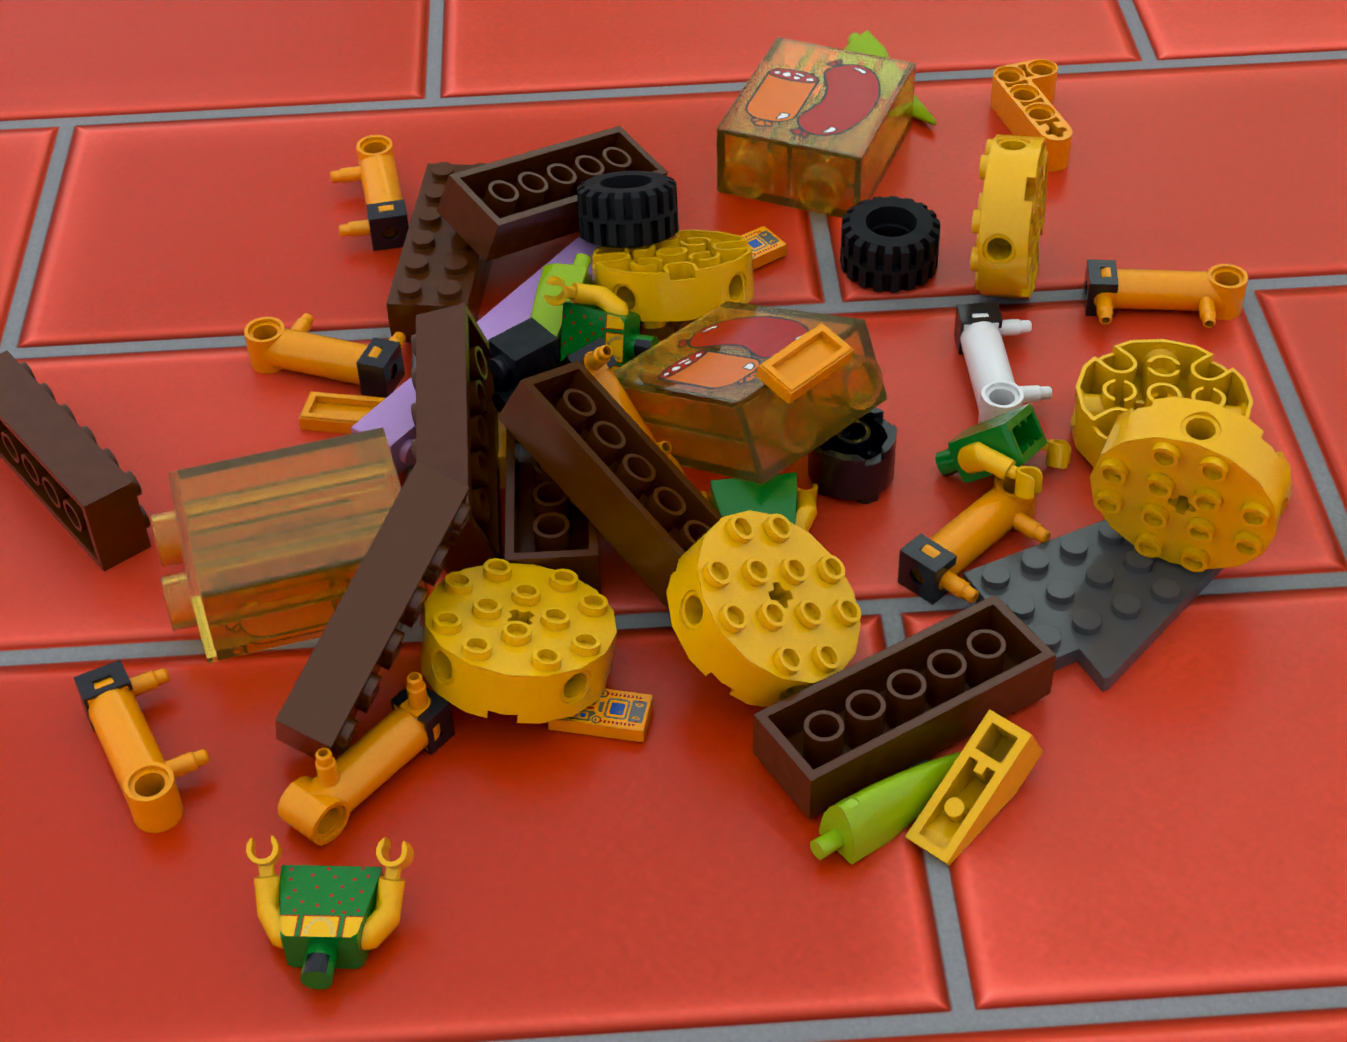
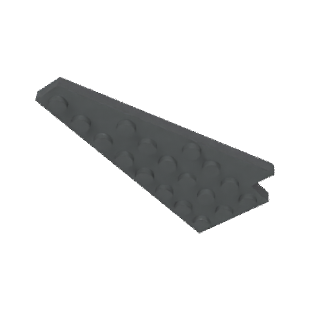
[963,486,1293,692]

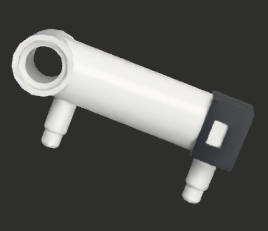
[954,302,1052,424]

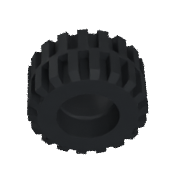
[577,171,679,248]
[840,196,941,293]

